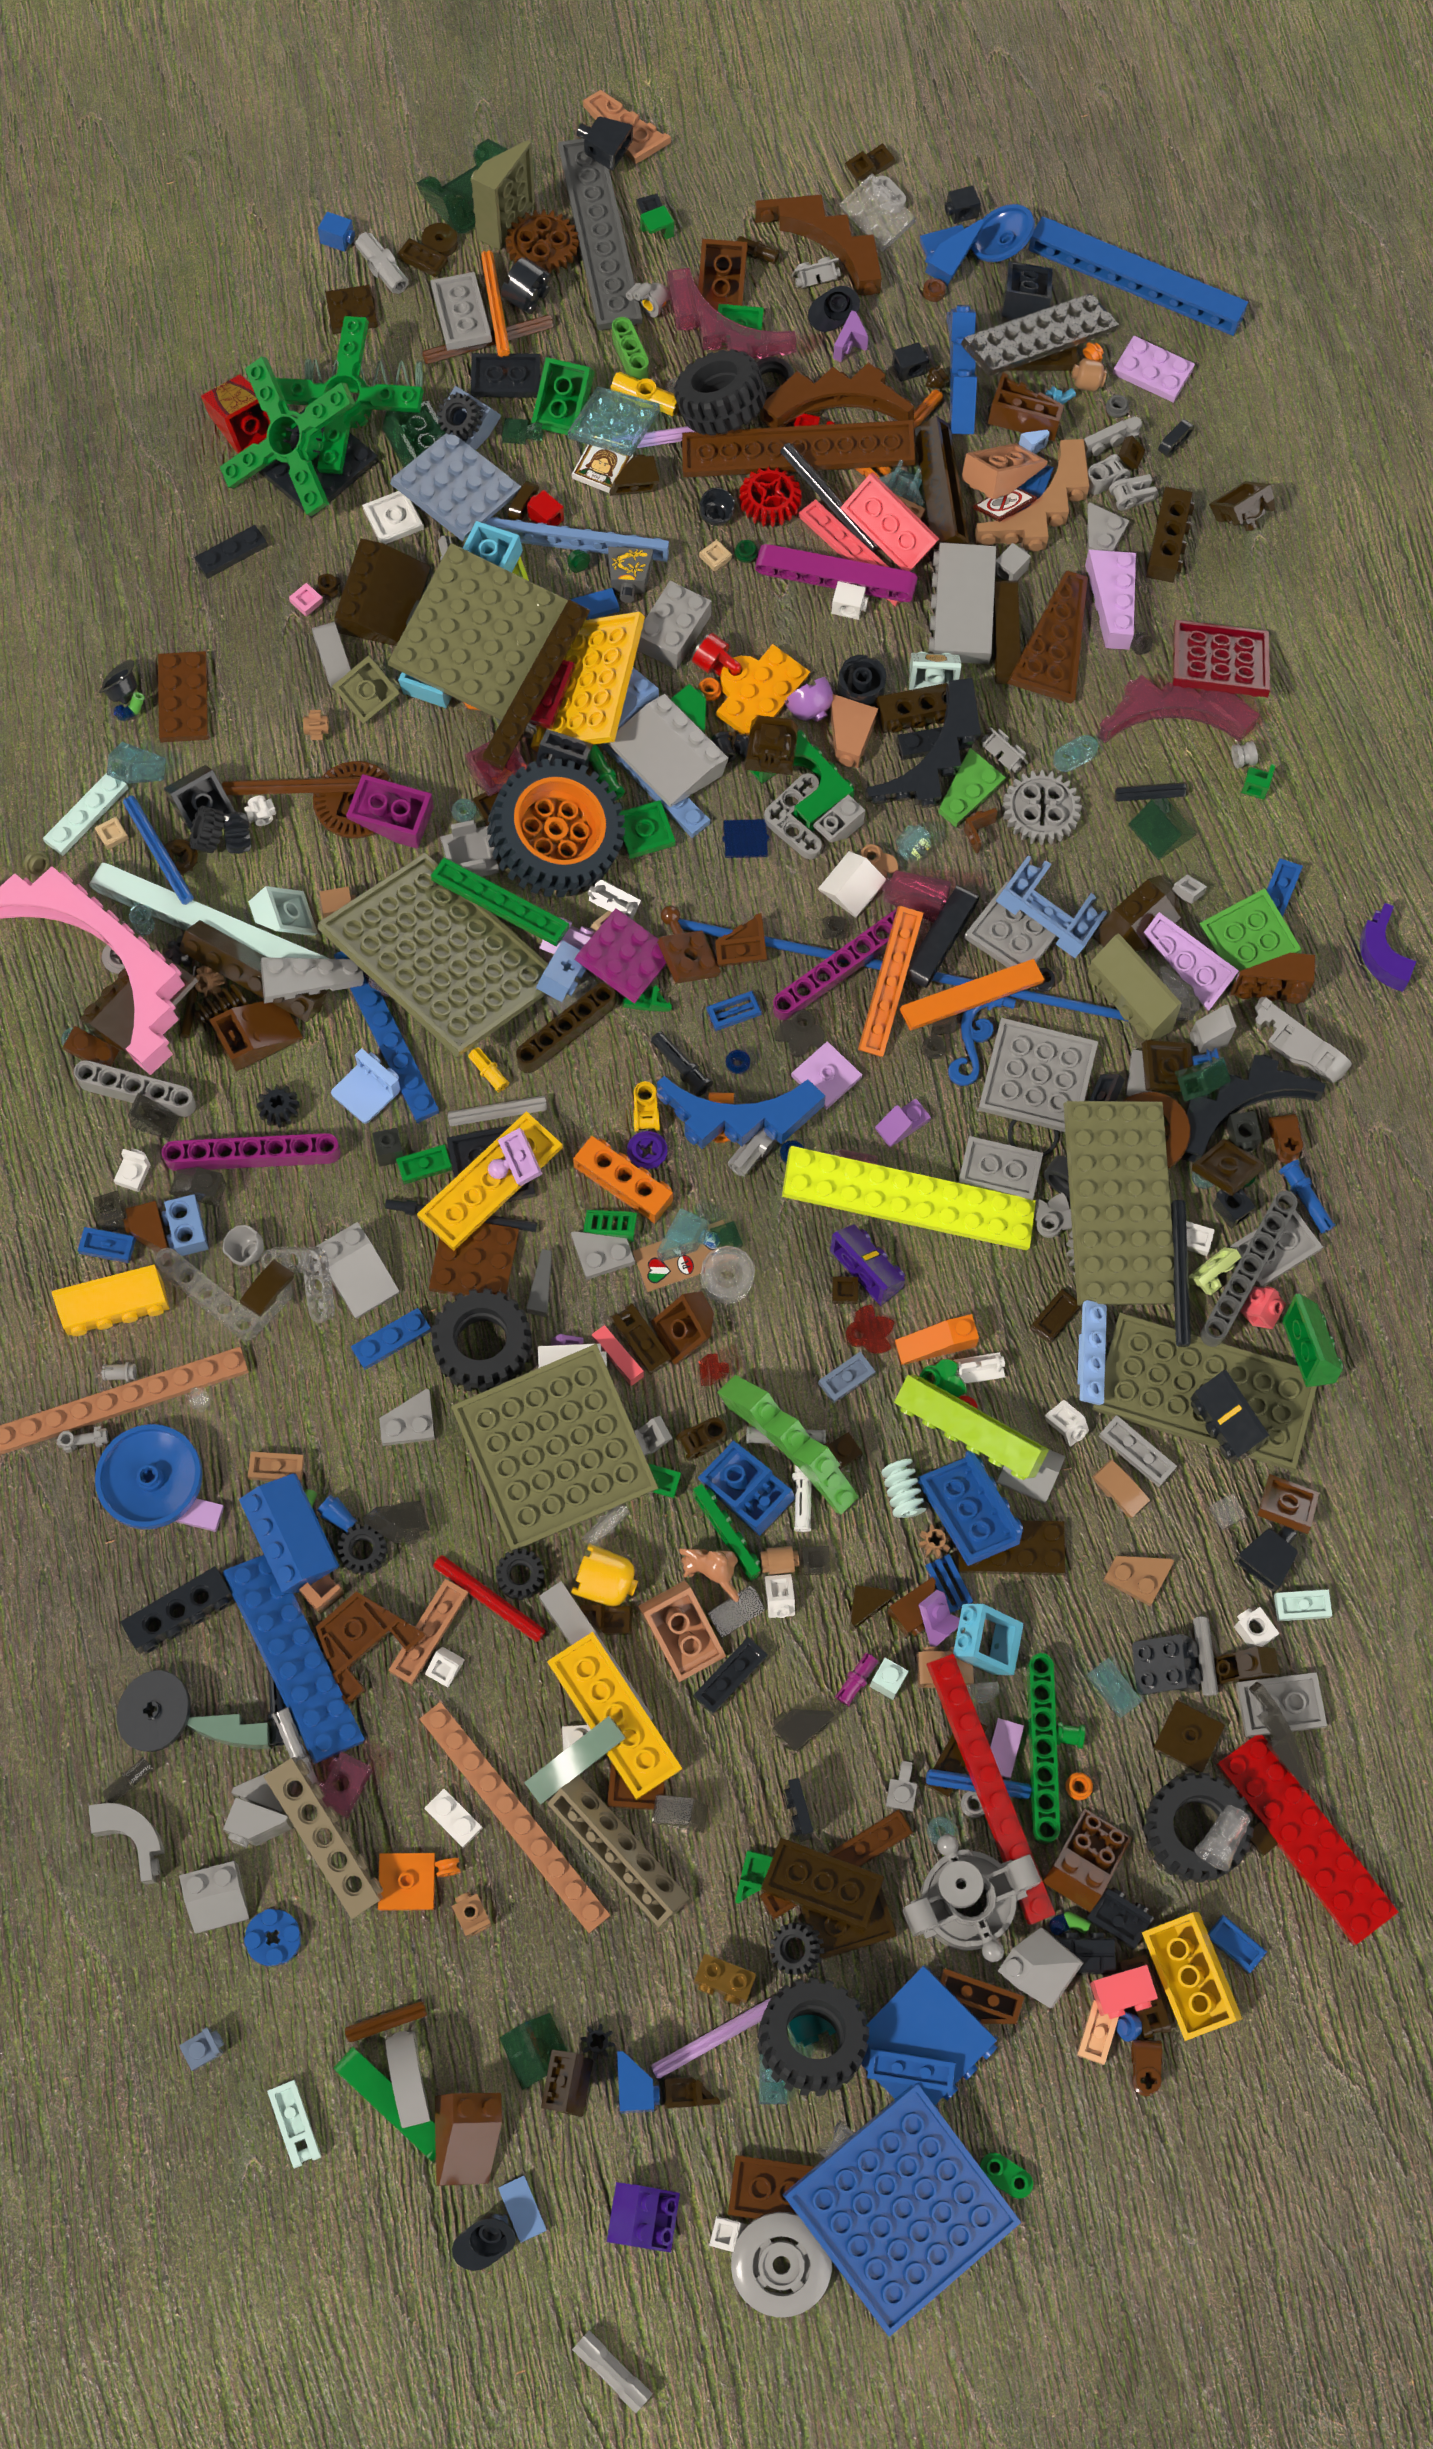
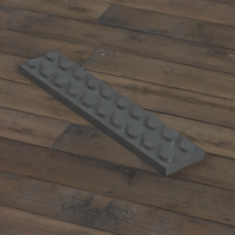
[558,138,642,330]

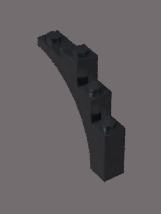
[865,678,981,808]
[1181,1055,1326,1163]

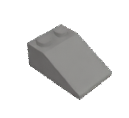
[313,1222,400,1319]

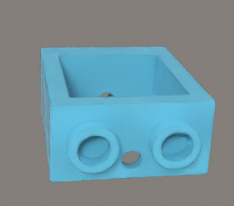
[953,1604,1024,1675]

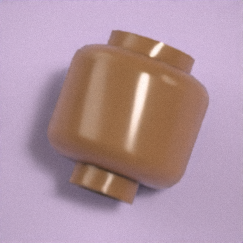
[1071,358,1107,392]

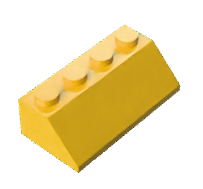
[52,1264,170,1336]
[1142,1912,1242,2041]

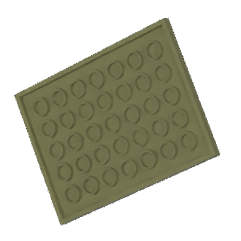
[317,853,548,1058]

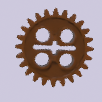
[506,209,579,274]

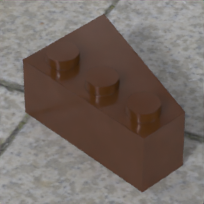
[939,1968,1025,2024]

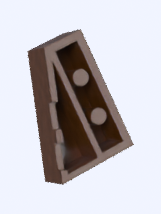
[988,372,1064,441]

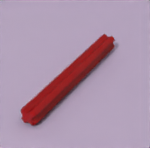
[433,1555,546,1642]

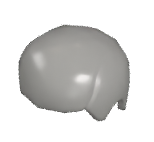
[222,1225,264,1267]

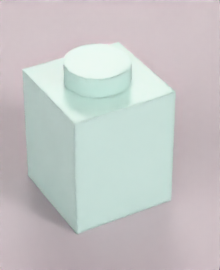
[870,1658,908,1700]

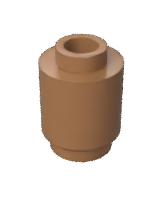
[760,1546,799,1575]

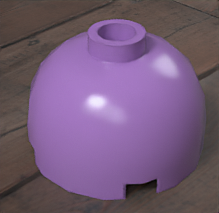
[784,677,833,722]

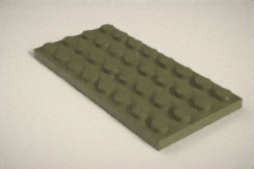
[1063,1101,1174,1306]
[1092,1313,1317,1472]

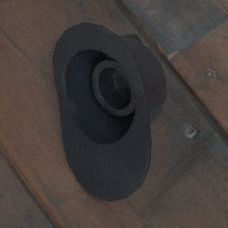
[808,286,860,332]
[99,660,138,705]
[452,2213,516,2271]

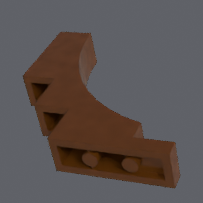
[754,194,882,296]

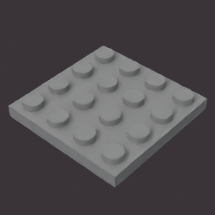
[978,1018,1098,1132]

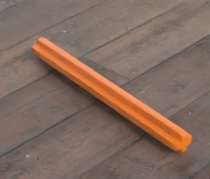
[481,250,510,357]

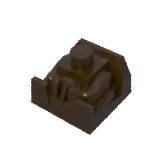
[1209,481,1275,531]
[744,715,798,776]

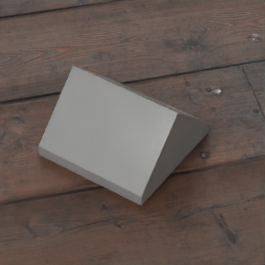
[997,1450,1065,1504]

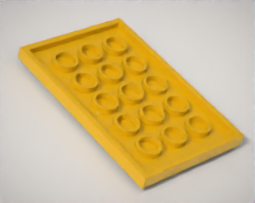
[531,612,645,752]

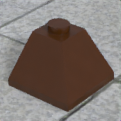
[650,1291,714,1365]

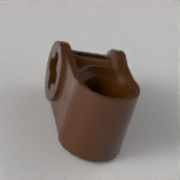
[1268,1113,1303,1164]
[1131,2039,1163,2097]

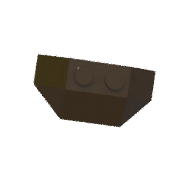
[1093,875,1181,952]

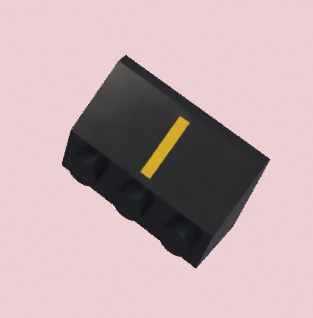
[1190,1369,1270,1465]

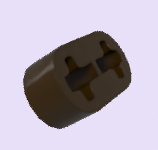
[508,481,539,521]

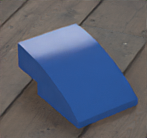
[698,1440,795,1536]

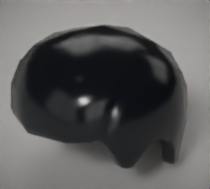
[699,487,735,526]

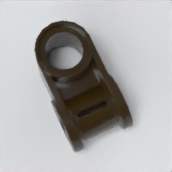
[676,1417,727,1461]

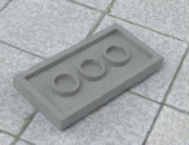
[430,272,492,351]

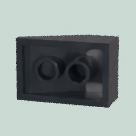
[1001,261,1053,325]

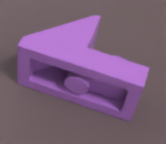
[833,311,868,362]
[875,1099,931,1148]
[919,1590,960,1647]

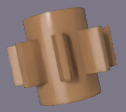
[303,710,329,740]
[194,966,225,997]
[918,1524,951,1559]

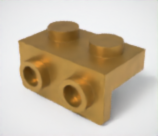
[694,1954,756,2006]

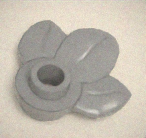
[1034,1193,1072,1238]

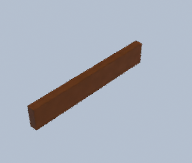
[759,1809,914,1921]

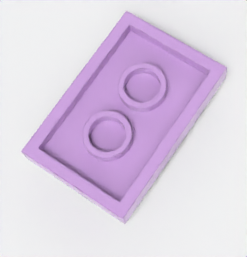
[1113,336,1195,403]

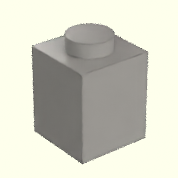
[995,543,1031,580]

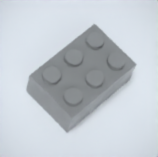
[637,581,712,670]

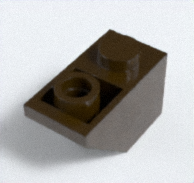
[1214,1646,1280,1685]

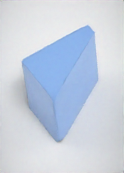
[1019,430,1049,454]

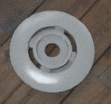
[731,2212,832,2318]

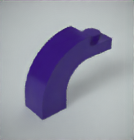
[1360,903,1416,992]

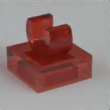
[699,1354,730,1386]

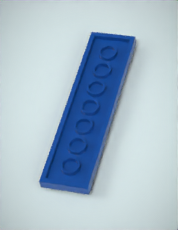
[222,1555,365,1764]

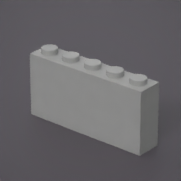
[928,543,996,664]

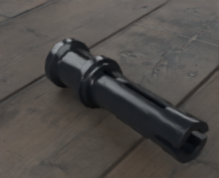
[651,1031,713,1097]

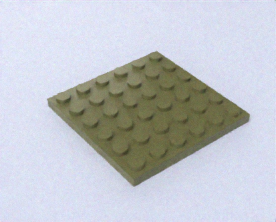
[388,543,568,720]
[451,1344,658,1552]

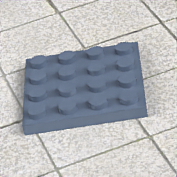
[390,432,521,541]

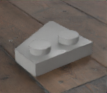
[1087,502,1129,551]
[379,1389,435,1446]

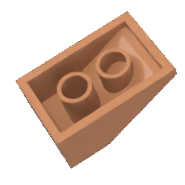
[961,443,1048,499]
[638,1580,726,1682]

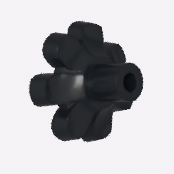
[165,936,191,967]

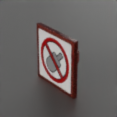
[973,488,1037,522]

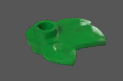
[920,1359,967,1397]

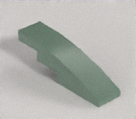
[524,1716,626,1805]

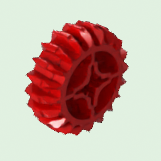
[739,466,802,528]

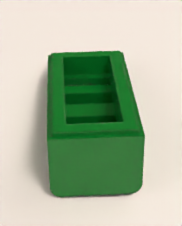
[583,1210,637,1242]

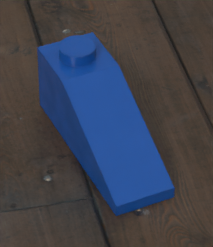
[925,219,984,286]

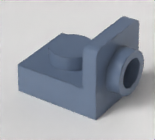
[179,2027,224,2071]

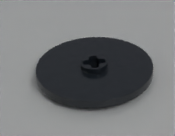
[117,1670,191,1752]

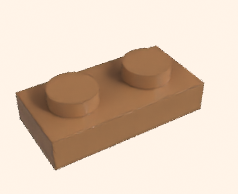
[248,1452,305,1483]

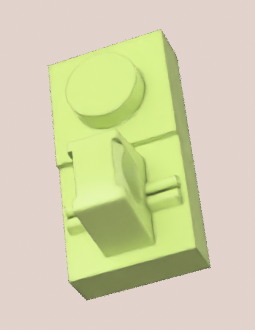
[1188,1247,1242,1295]

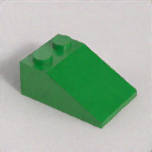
[531,357,595,437]

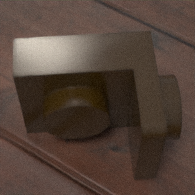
[823,1432,863,1470]

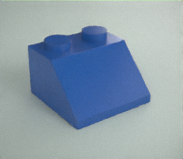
[617,2051,660,2114]

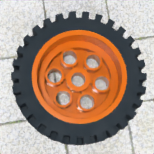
[487,759,625,897]

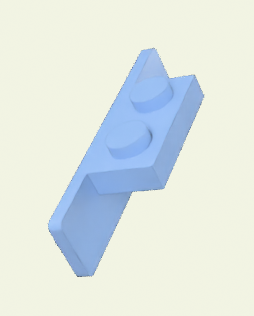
[1077,1300,1107,1405]

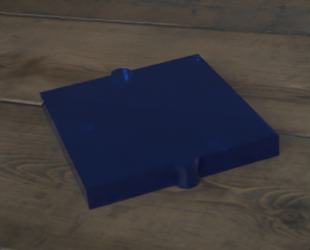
[722,819,769,858]

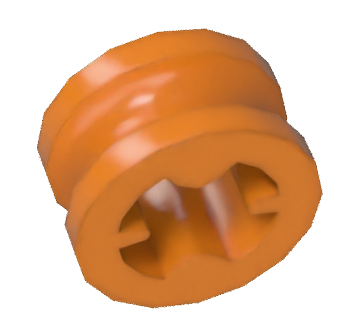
[435,1858,461,1877]

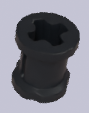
[711,731,737,763]

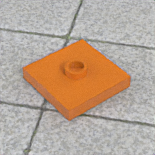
[378,1853,435,1911]

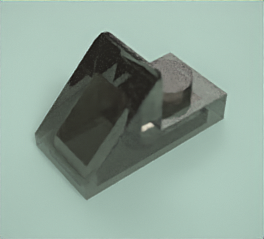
[93,1190,126,1232]

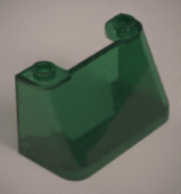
[416,139,508,234]

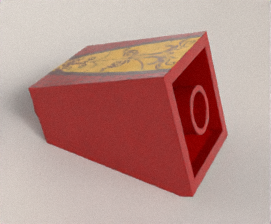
[201,374,271,454]

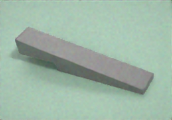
[539,1581,653,1720]

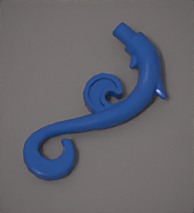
[948,997,1016,1086]

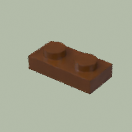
[62,1026,119,1067]

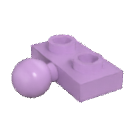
[488,1128,542,1186]

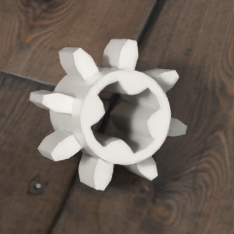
[244,795,276,826]

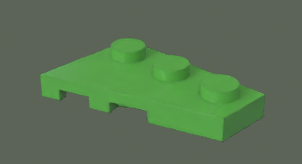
[938,748,1006,828]

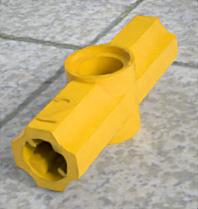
[611,372,679,416]

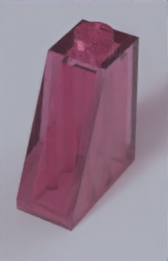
[882,870,951,923]

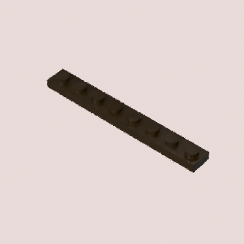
[481,599,590,771]

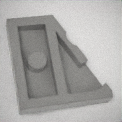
[571,1231,635,1280]

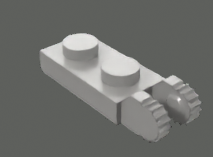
[1084,416,1142,459]

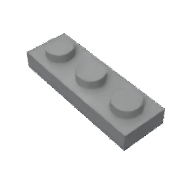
[1099,1415,1177,1487]

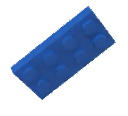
[918,1451,1023,1566]

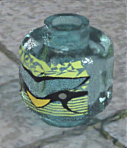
[896,824,932,861]

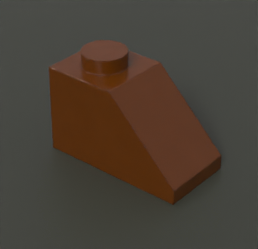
[123,1201,171,1257]
[888,1577,936,1638]

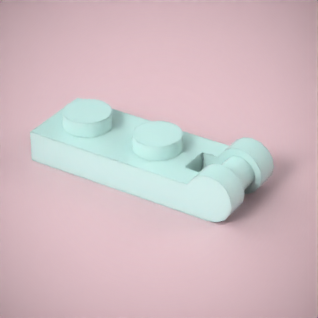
[267,2080,321,2169]

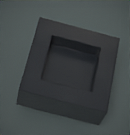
[636,193,663,214]

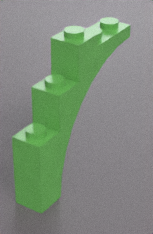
[717,1375,859,1515]

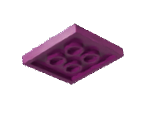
[574,908,667,1004]

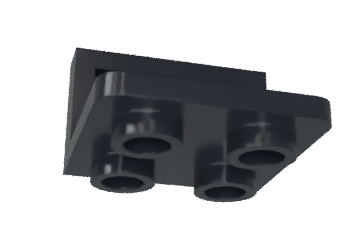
[1132,1634,1201,1695]

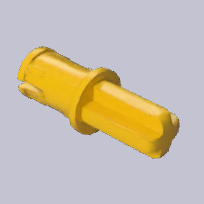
[468,1047,510,1093]

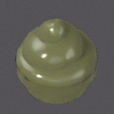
[24,851,49,875]

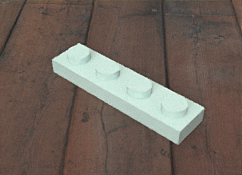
[43,771,129,856]

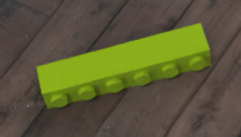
[894,1374,1049,1480]

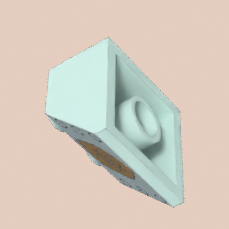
[909,652,961,690]

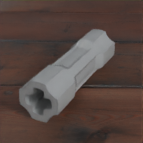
[572,2330,653,2413]

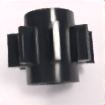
[580,2024,615,2061]

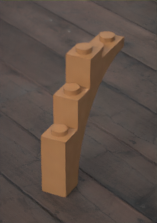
[975,439,1089,552]

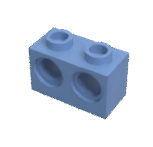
[162,1194,209,1257]

